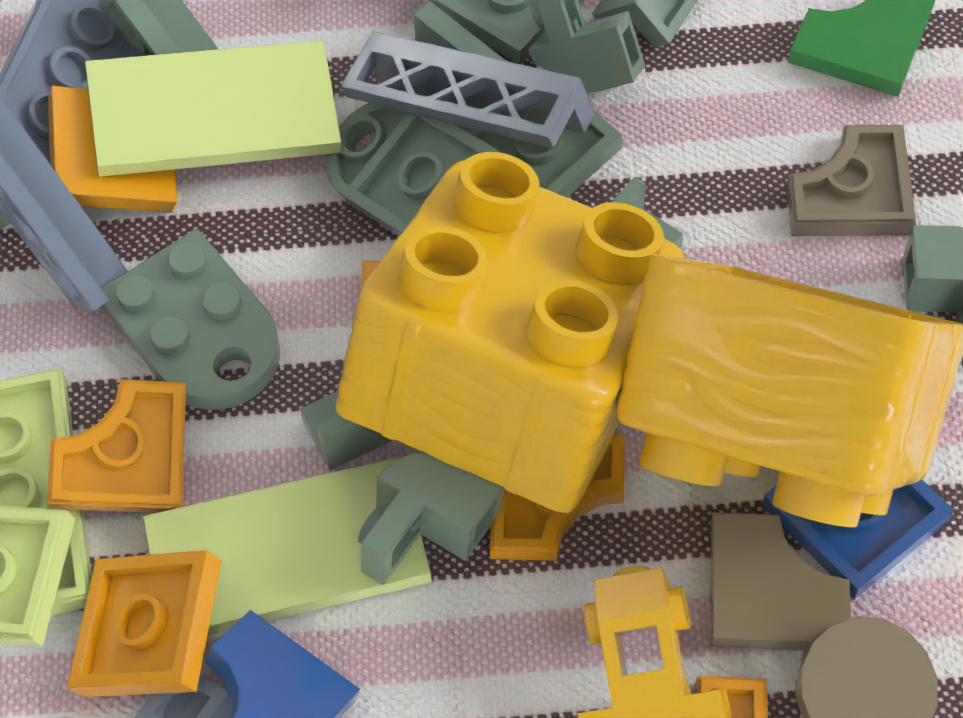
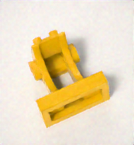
[577,566,732,718]

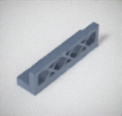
[340,31,594,148]
[0,96,128,312]

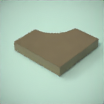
[787,125,916,236]
[711,512,851,651]

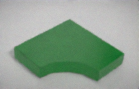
[788,0,936,97]

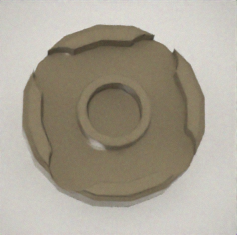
[795,617,938,718]

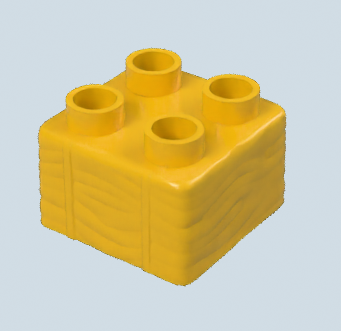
[335,152,684,513]
[616,254,963,527]

